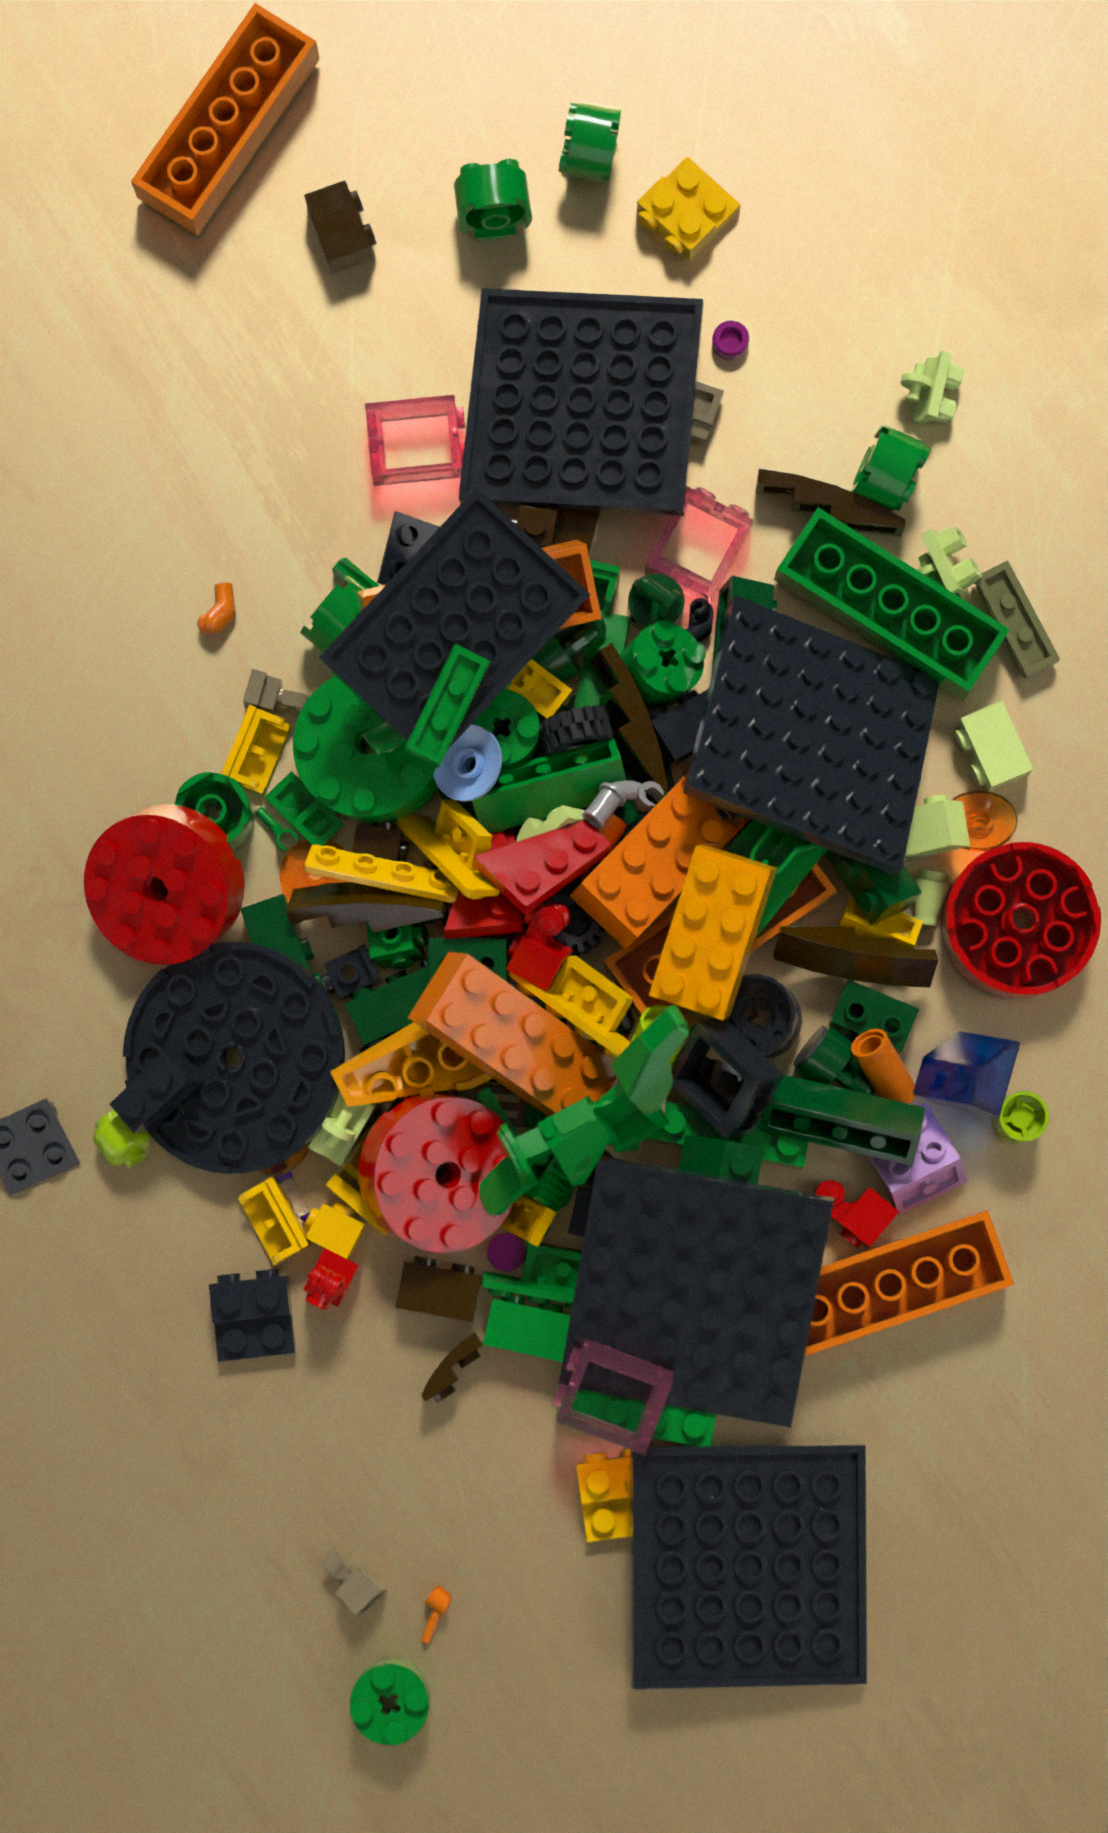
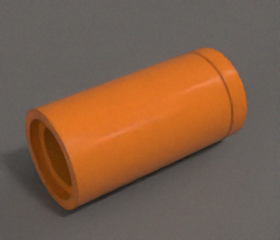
[851,1029,918,1104]

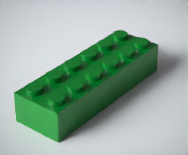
[774,508,1010,701]

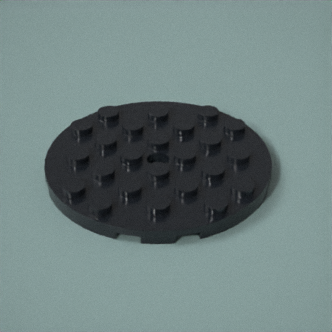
[123,942,345,1174]

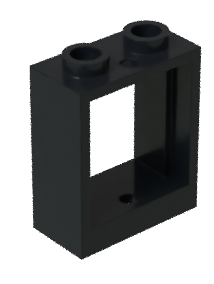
[671,1017,784,1141]

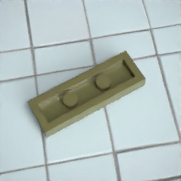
[974,560,1060,679]

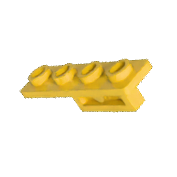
[396,800,499,900]
[304,844,459,903]
[508,956,634,1060]

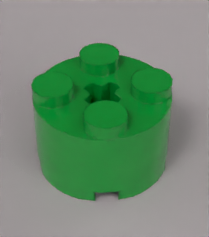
[558,100,622,183]
[453,159,533,240]
[851,423,931,511]
[300,575,366,652]
[620,620,706,709]
[472,688,540,768]
[174,772,254,850]
[350,1659,431,1746]

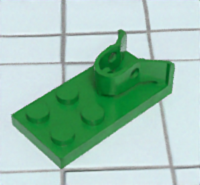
[672,820,828,939]

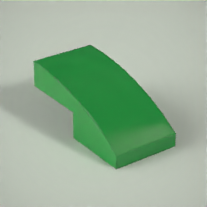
[264,771,345,846]

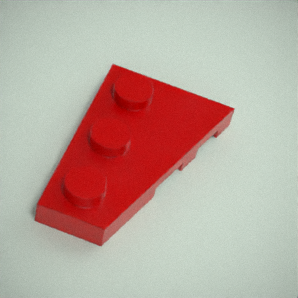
[472,819,612,915]
[444,828,523,939]

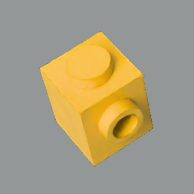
[304,1201,367,1260]

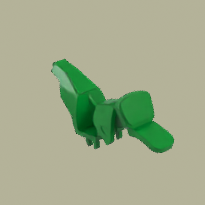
[479,1006,689,1215]

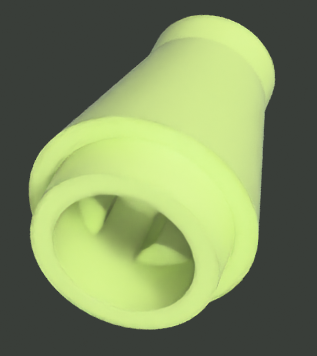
[913,869,951,926]

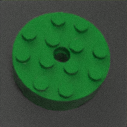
[293,676,439,825]

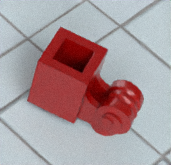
[506,902,573,992]
[814,1180,899,1249]
[303,1248,361,1311]

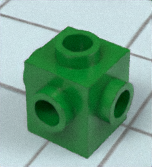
[366,922,429,969]

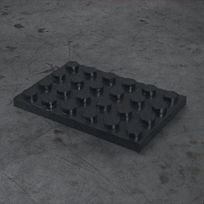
[317,488,591,766]

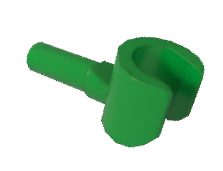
[255,807,299,852]

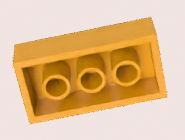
[649,844,777,1020]

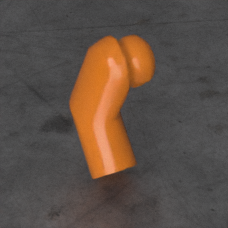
[197,582,236,634]

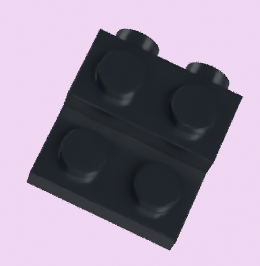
[209,1269,297,1362]

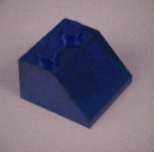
[913,1031,1021,1117]

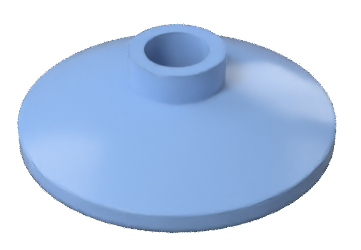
[433,724,502,801]

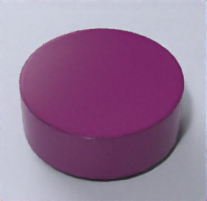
[712,320,750,360]
[487,1233,526,1272]

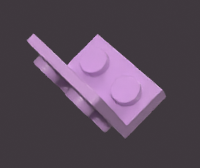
[869,1103,967,1216]

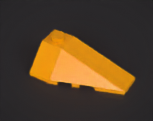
[330,1022,492,1107]

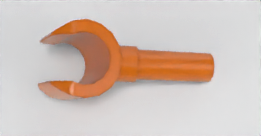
[421,1585,452,1644]

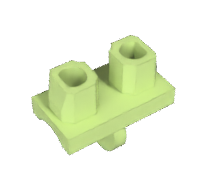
[900,350,965,425]
[918,527,982,598]
[308,1091,376,1167]

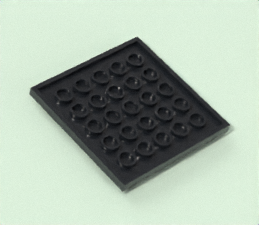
[458,288,704,516]
[683,595,939,876]
[558,1156,834,1428]
[631,1443,867,1689]

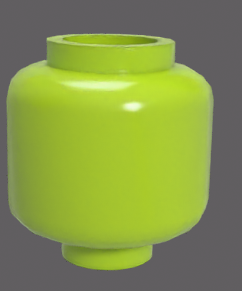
[93,1110,151,1168]

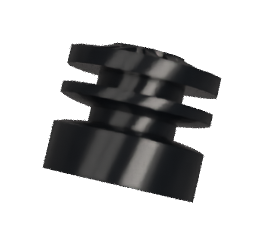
[726,973,803,1059]

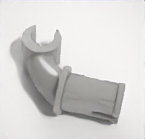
[582,781,664,829]

